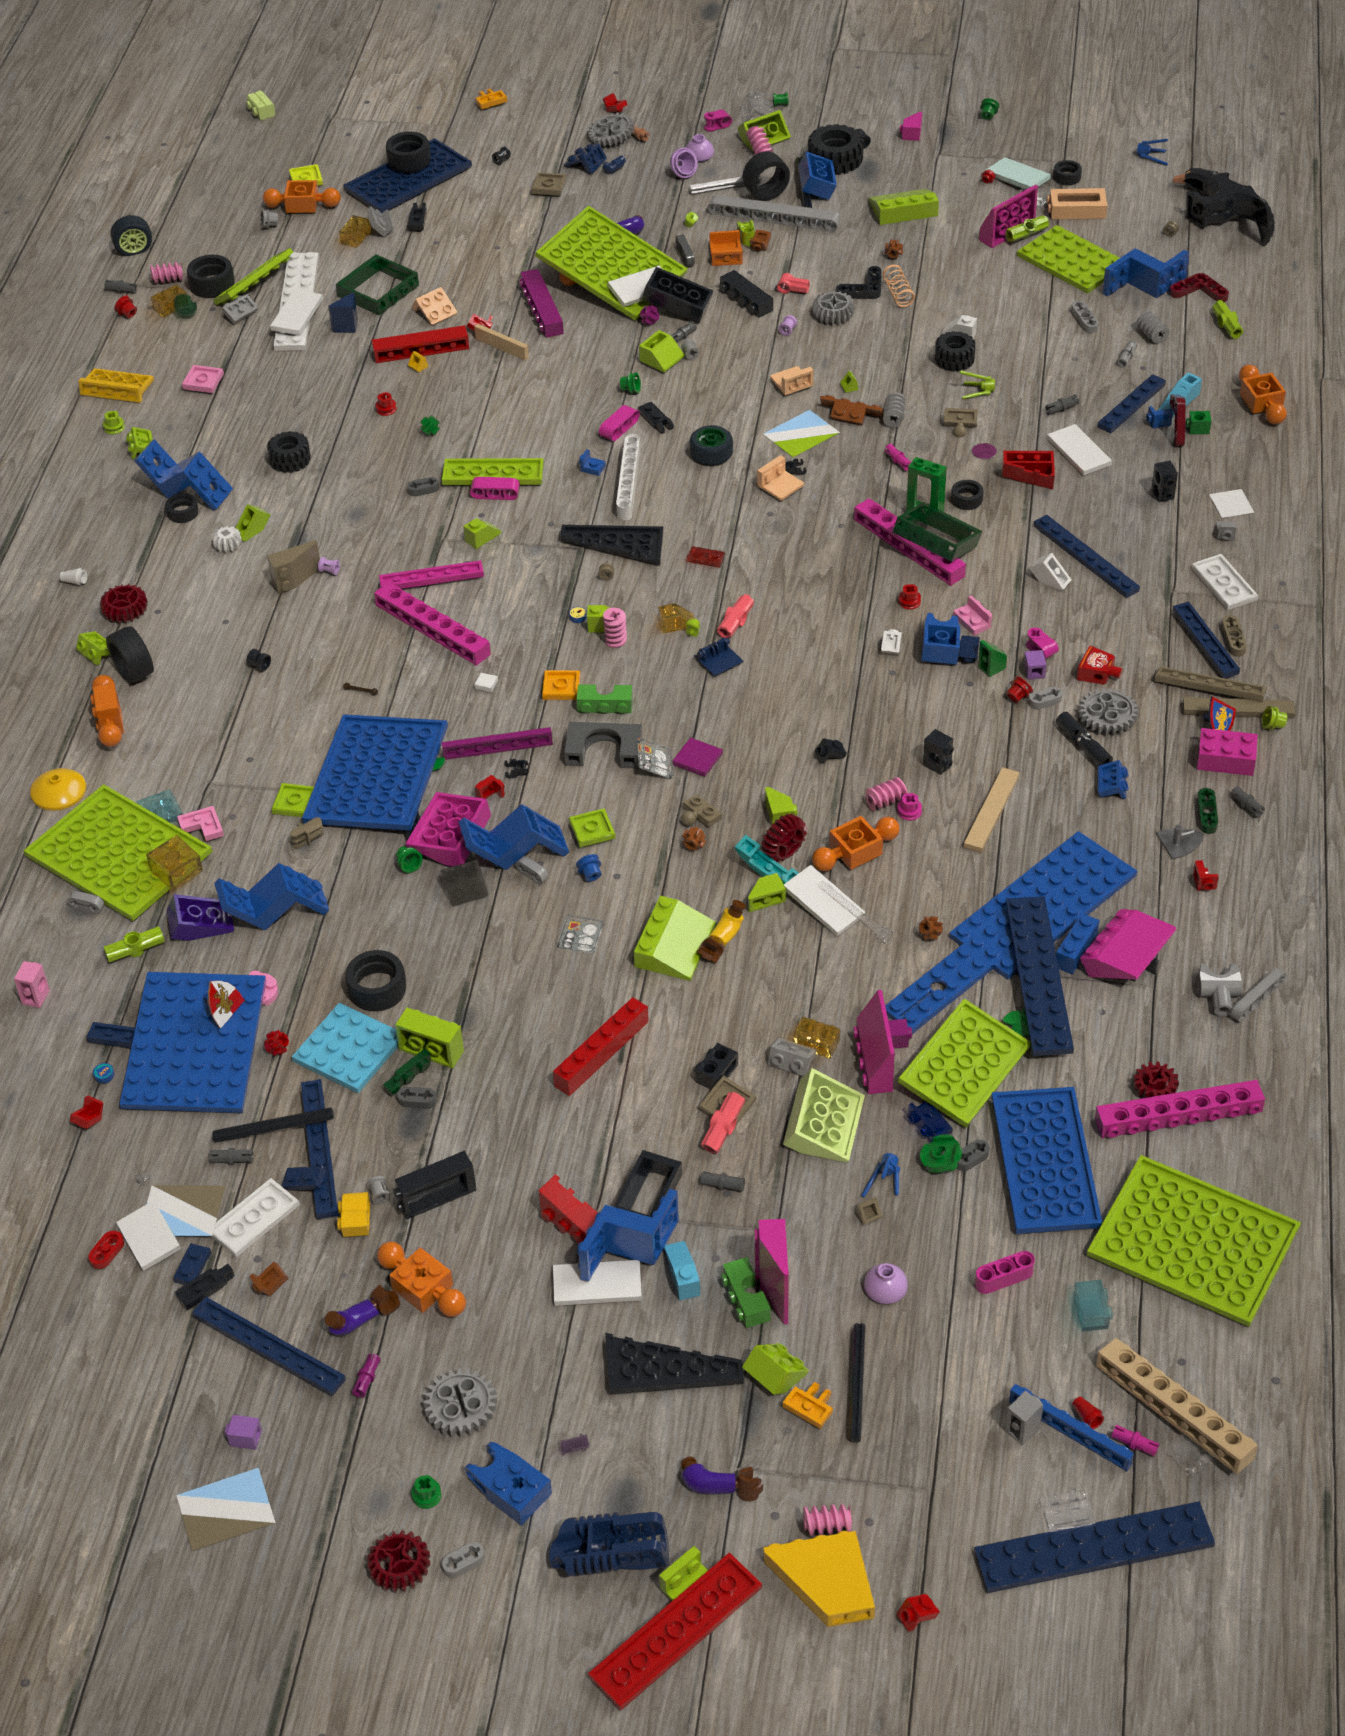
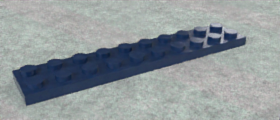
[1005,896,1074,1056]
[974,1501,1215,1593]

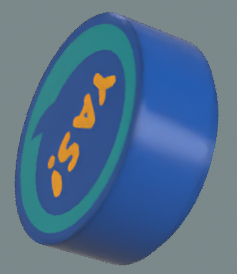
[93,1063,115,1083]

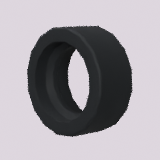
[1053,160,1082,185]
[951,480,984,510]
[165,493,199,523]

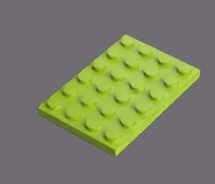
[1017,225,1120,294]
[898,999,1031,1128]

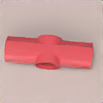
[717,594,754,638]
[701,1092,746,1154]

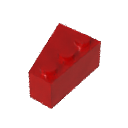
[1002,451,1055,490]

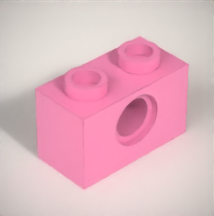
[14,961,50,1008]

